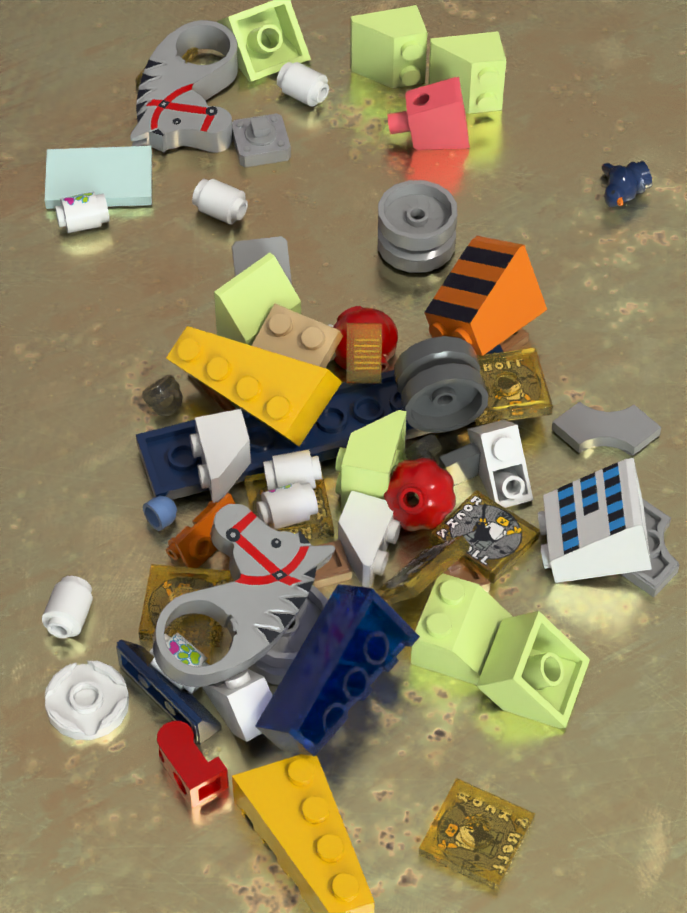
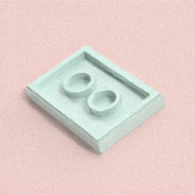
[45,146,152,209]

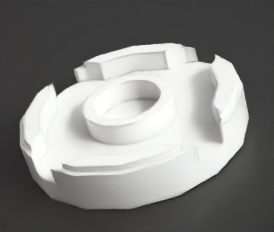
[45,661,129,740]

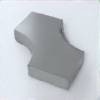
[551,402,661,456]
[622,498,680,597]

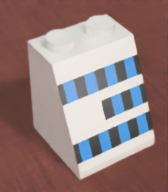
[538,458,652,583]

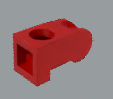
[157,721,229,808]

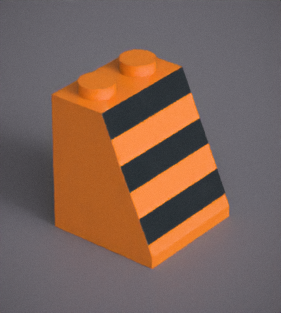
[424,236,547,356]

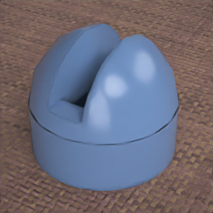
[143,496,177,531]

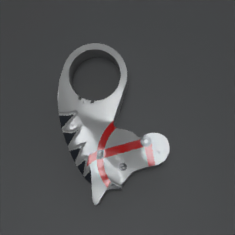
[130,20,238,153]
[152,504,335,687]

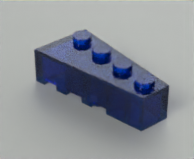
[255,584,420,757]

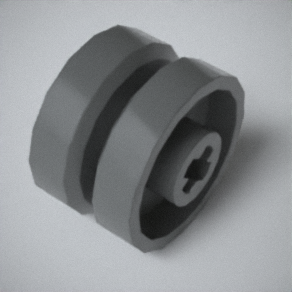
[394,336,488,433]

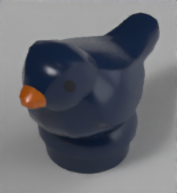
[602,161,652,207]

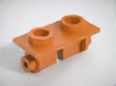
[166,493,235,574]

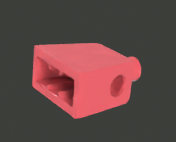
[387,77,470,150]

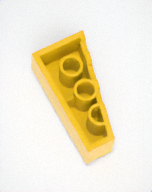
[166,326,342,446]
[232,750,375,913]

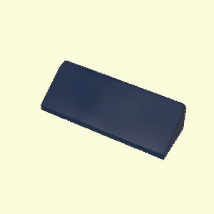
[116,639,222,745]

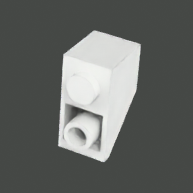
[190,409,251,503]
[467,420,534,509]
[338,491,401,589]
[203,669,283,742]

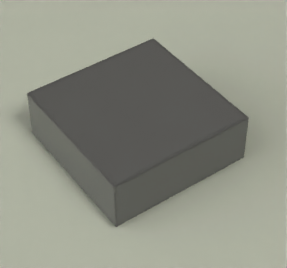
[439,443,481,486]

